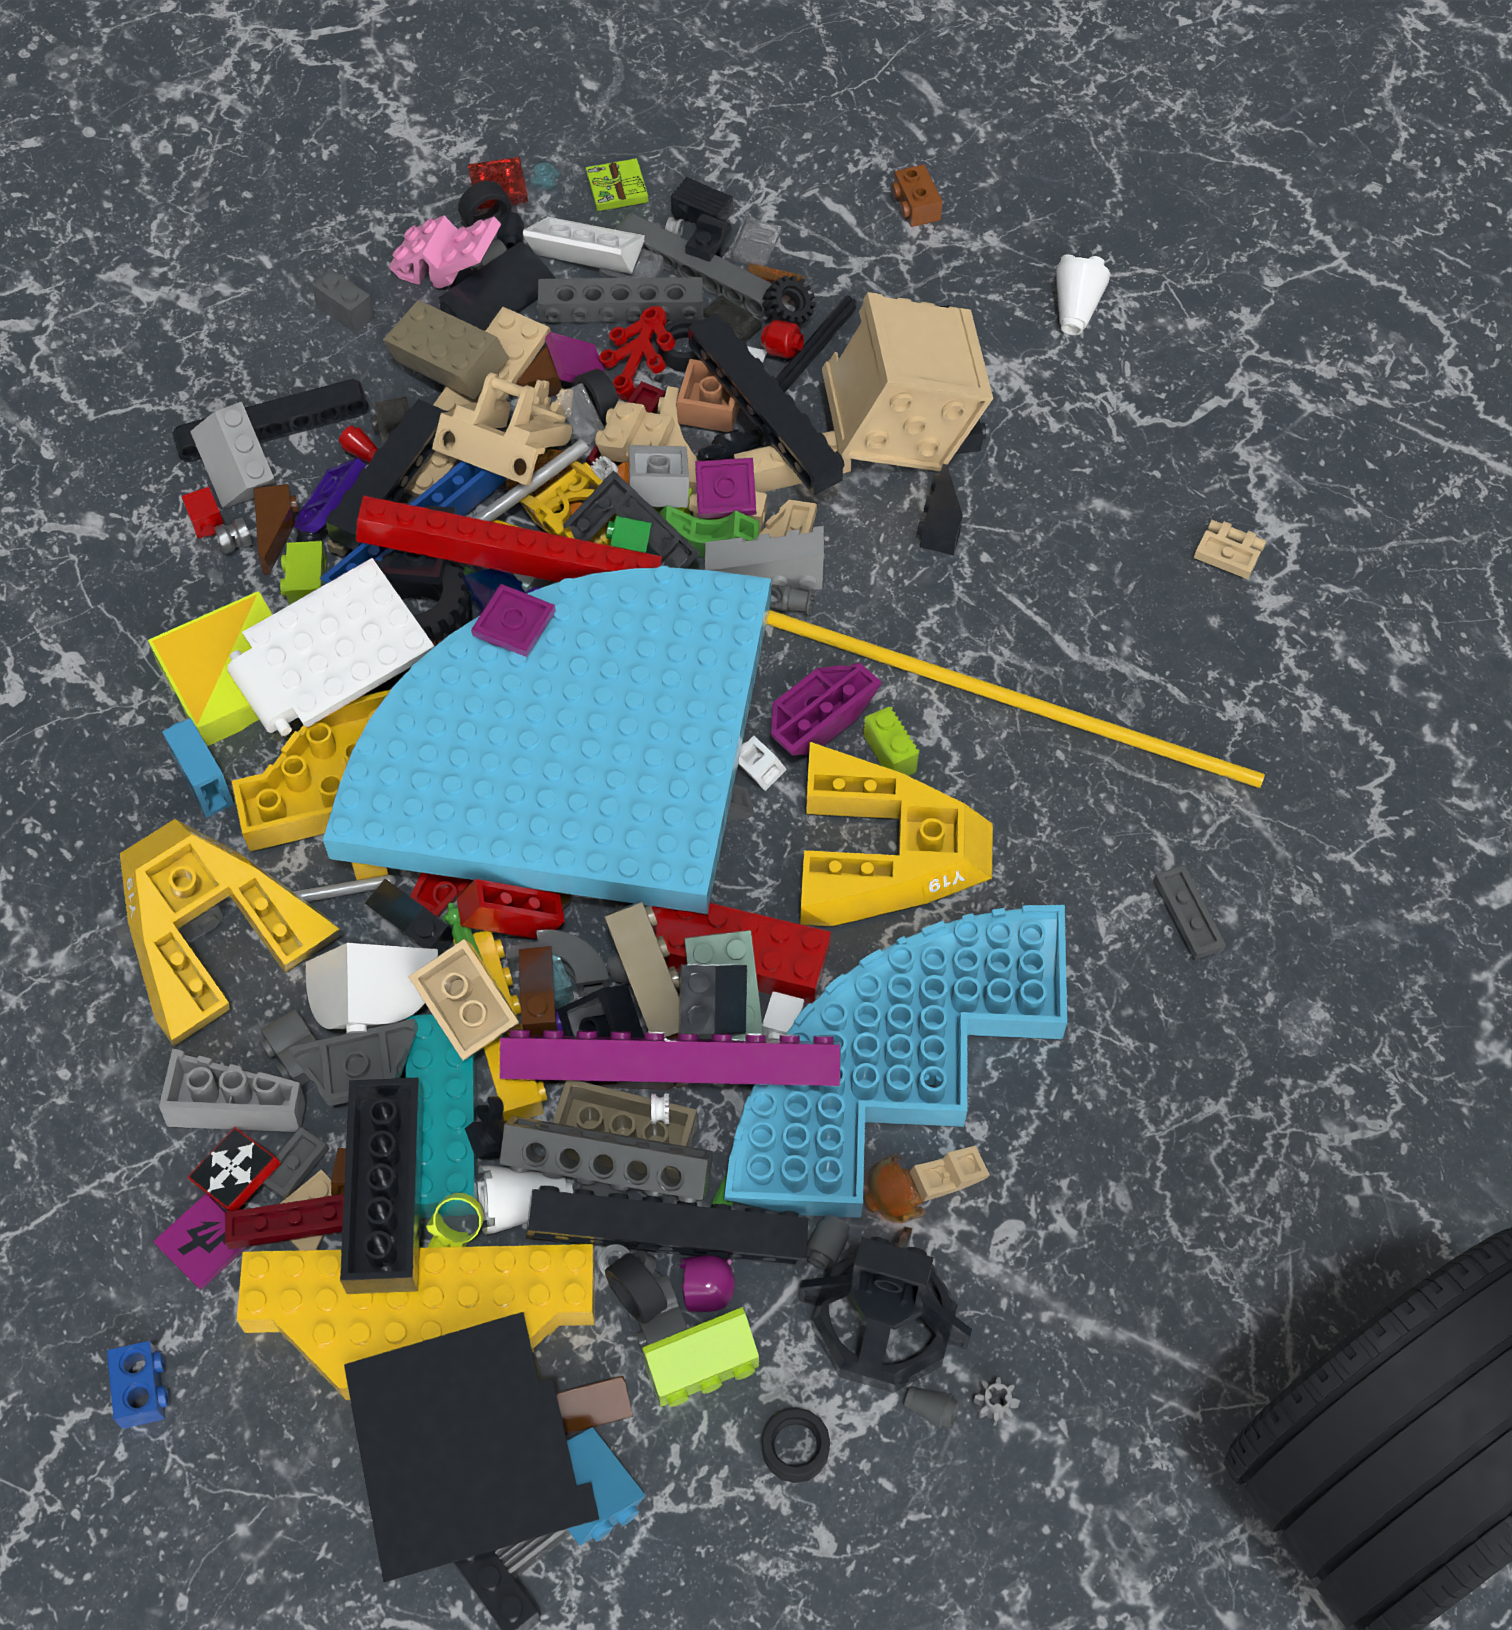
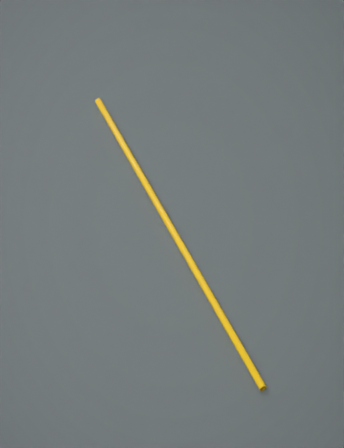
[492,519,1265,788]

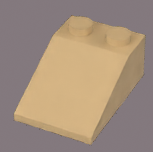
[408,939,520,1061]

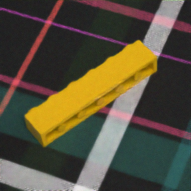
[453,930,548,1121]

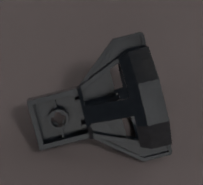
[799,1226,972,1393]

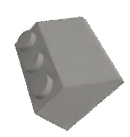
[190,402,276,510]

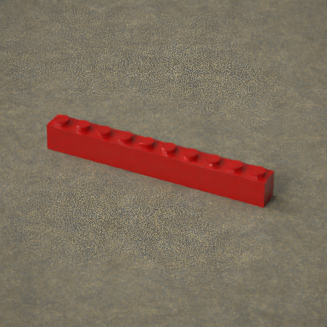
[356,496,662,582]

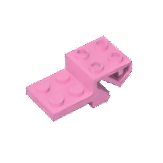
[389,215,501,289]

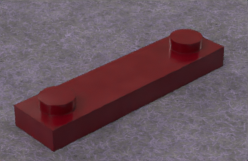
[225,1194,344,1249]

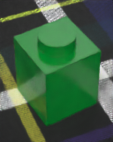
[606,516,652,553]

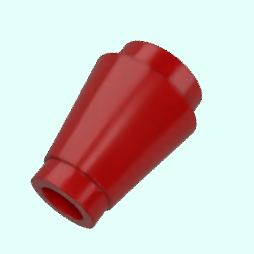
[339,425,378,464]

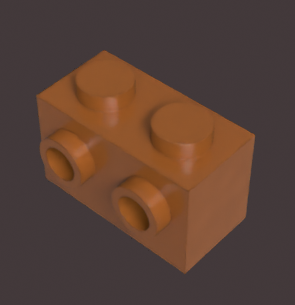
[891,164,943,227]

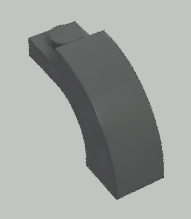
[506,930,610,997]

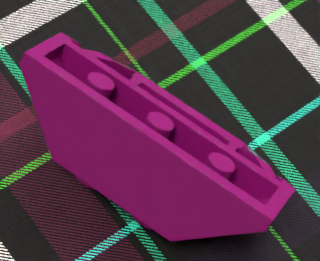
[771,663,882,755]

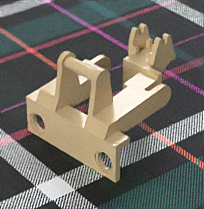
[432,372,573,485]

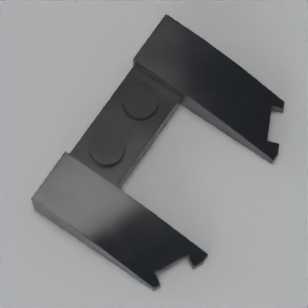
[563,470,700,569]

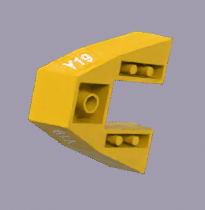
[800,742,993,926]
[120,819,340,1047]

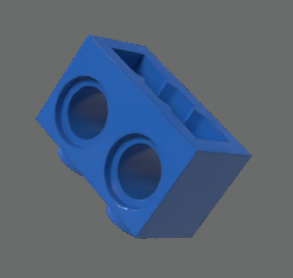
[107,1341,169,1429]

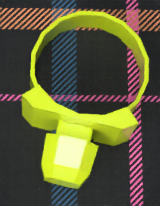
[426,1193,484,1248]

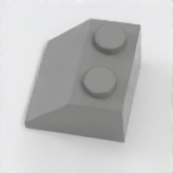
[628,445,689,509]

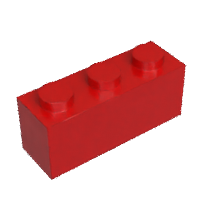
[457,879,564,939]

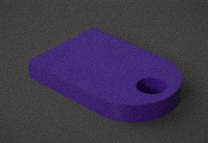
[294,458,366,533]

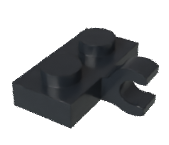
[465,1096,507,1159]

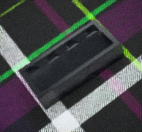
[439,241,556,330]

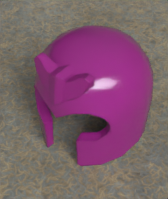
[679,1255,735,1312]

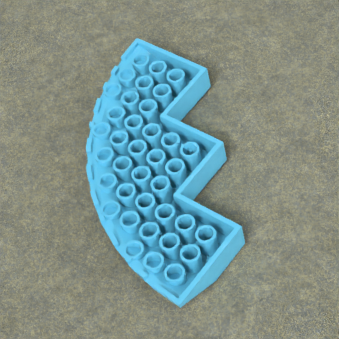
[724,905,1067,1218]

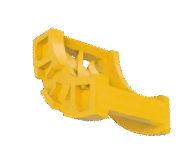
[520,461,624,549]

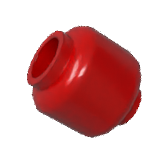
[761,320,804,358]

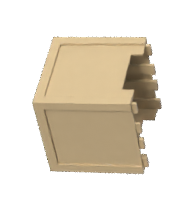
[822,292,993,471]

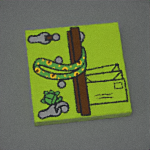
[586,158,648,211]

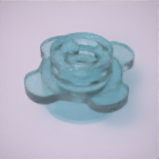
[530,163,559,189]

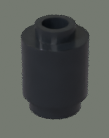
[497,212,524,250]

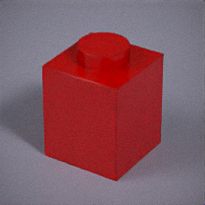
[181,487,224,539]

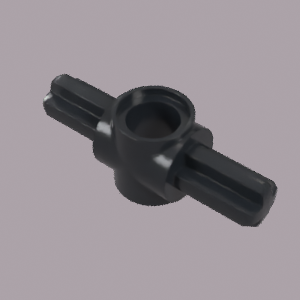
[696,429,763,461]

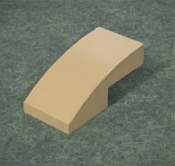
[909,1146,990,1202]

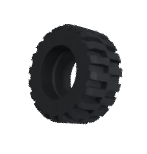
[375,552,472,645]

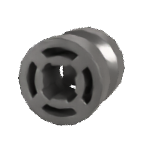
[214,517,253,554]

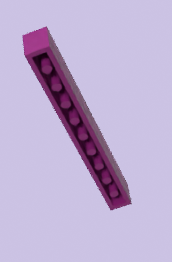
[500,1029,841,1086]

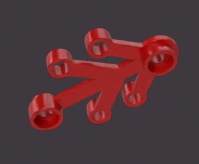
[599,306,676,400]

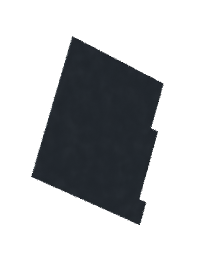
[344,1312,599,1583]

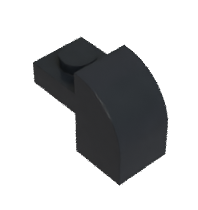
[685,214,732,262]

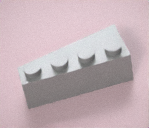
[705,526,824,591]
[159,1048,306,1132]

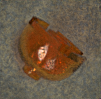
[864,1152,927,1223]

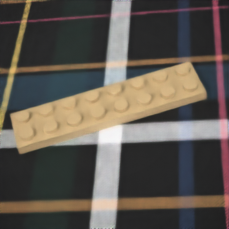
[405,307,551,498]

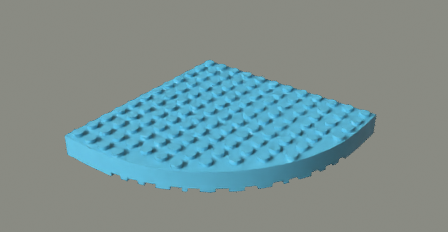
[323,566,771,914]

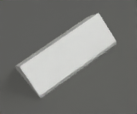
[523,217,645,274]

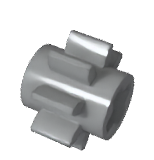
[974,1377,1020,1426]

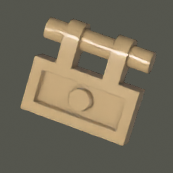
[1194,520,1267,579]

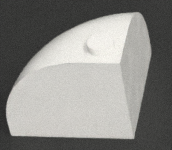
[306,943,438,1034]

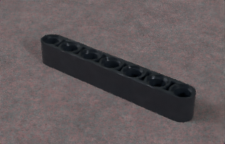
[172,379,369,462]

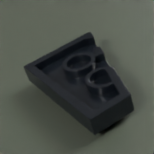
[381,505,457,585]

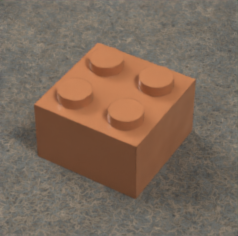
[677,359,740,432]

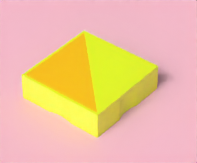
[148,591,273,746]

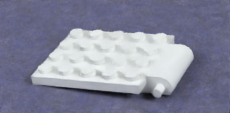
[227,558,435,736]

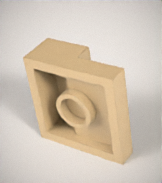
[595,401,675,463]

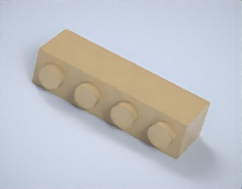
[734,431,851,493]

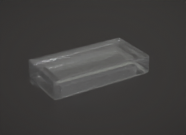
[556,383,604,445]

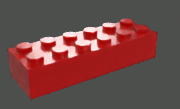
[644,903,831,1004]

